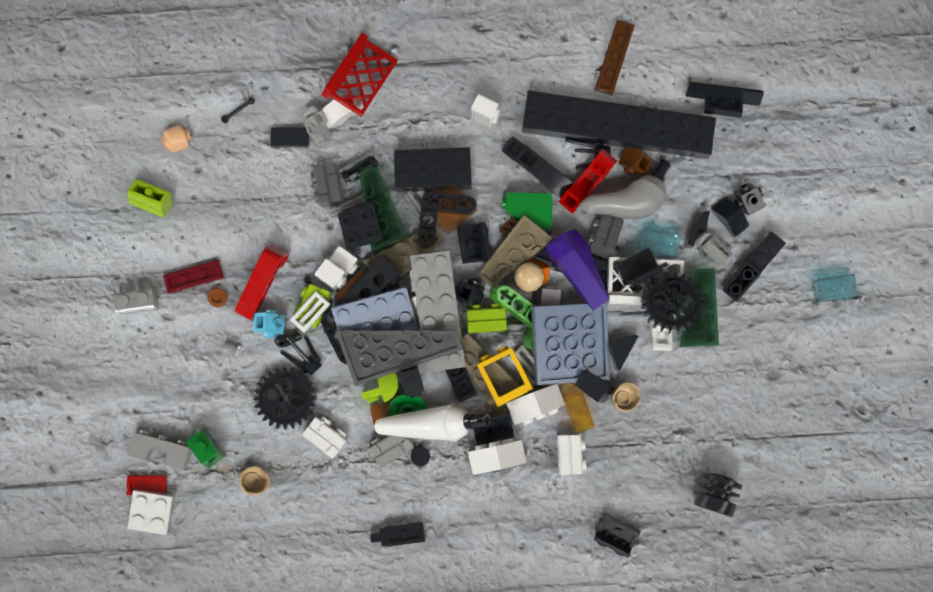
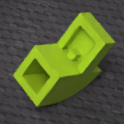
[361,372,399,403]

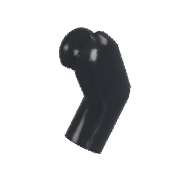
[275,331,302,348]

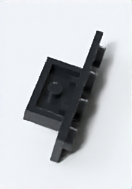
[686,82,764,118]

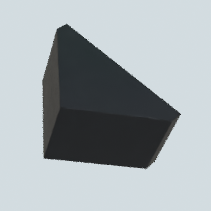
[711,197,749,238]
[608,335,639,371]
[575,369,615,403]

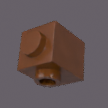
[618,147,653,176]

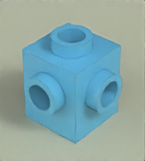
[253,310,285,338]

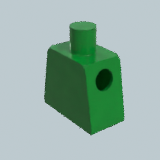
[186,427,226,468]

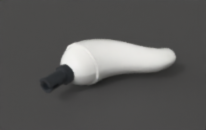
[375,404,491,442]

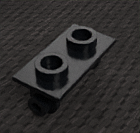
[338,152,380,186]

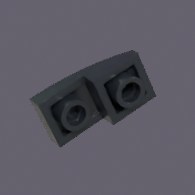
[445,367,477,403]

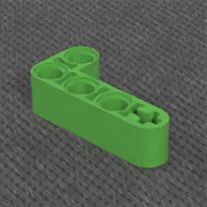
[489,285,534,351]

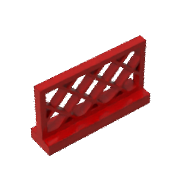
[321,32,398,117]

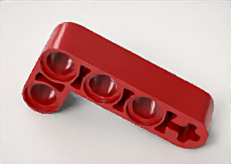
[234,244,289,321]

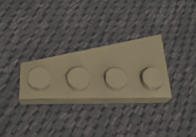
[477,215,555,287]
[362,229,445,290]
[462,333,520,411]

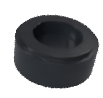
[411,447,430,466]

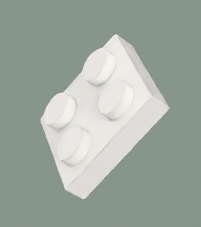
[127,489,174,535]

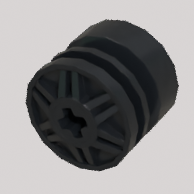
[693,473,743,517]

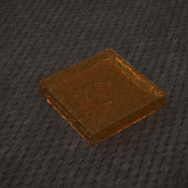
[427,189,477,234]

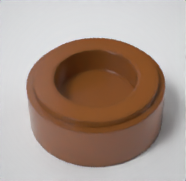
[208,288,228,308]

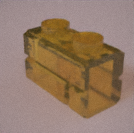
[563,390,595,434]

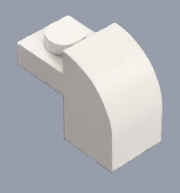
[323,93,364,129]
[650,313,674,351]

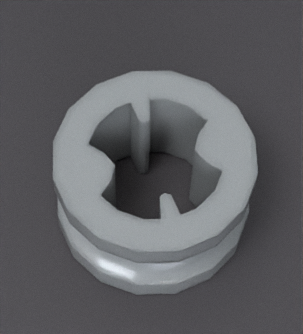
[507,325,524,336]

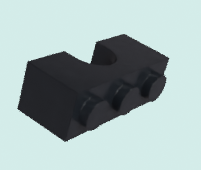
[398,365,424,398]

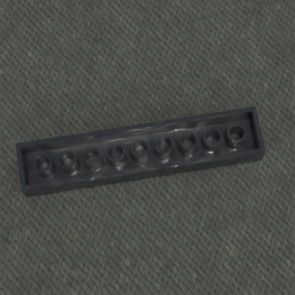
[521,90,716,159]

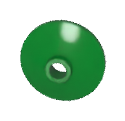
[388,394,426,416]

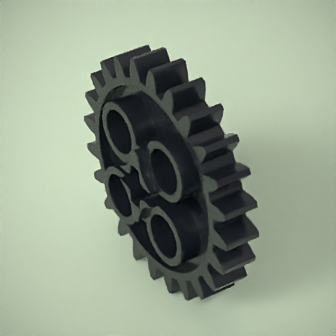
[641,272,705,334]
[253,367,317,430]

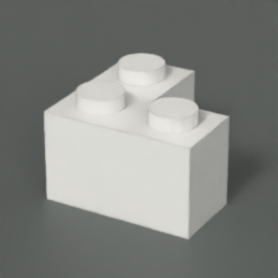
[314,246,359,292]
[506,384,565,426]
[468,438,527,475]

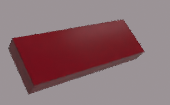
[163,260,224,294]

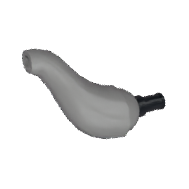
[577,160,671,219]

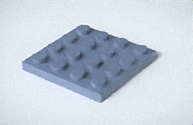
[331,286,419,382]
[532,303,610,385]

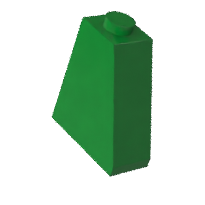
[502,192,552,234]

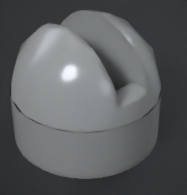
[221,341,236,357]

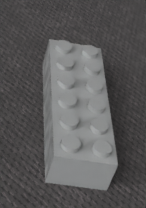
[410,249,466,372]

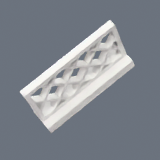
[605,257,685,306]

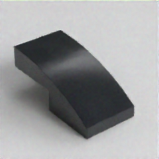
[684,211,710,249]

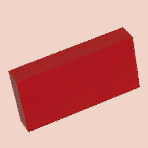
[126,475,167,495]

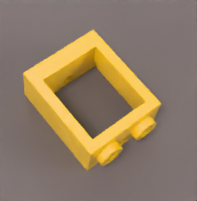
[477,345,533,407]

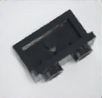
[457,222,492,264]
[473,408,515,446]
[594,513,641,558]

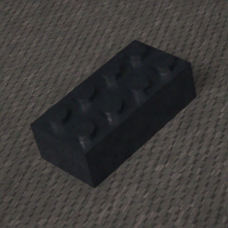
[394,147,472,193]

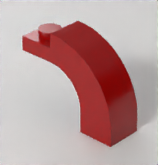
[558,149,617,214]

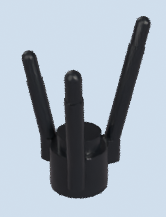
[565,139,611,170]
[280,336,322,375]

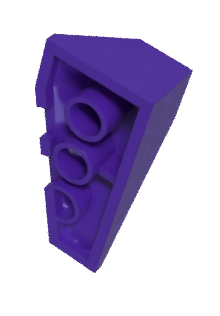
[545,229,609,311]

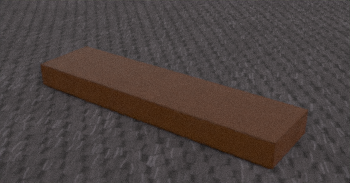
[595,19,635,96]

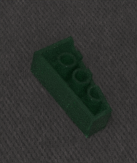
[359,166,410,253]
[679,268,719,348]

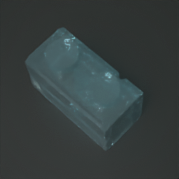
[637,224,681,259]
[812,271,858,303]

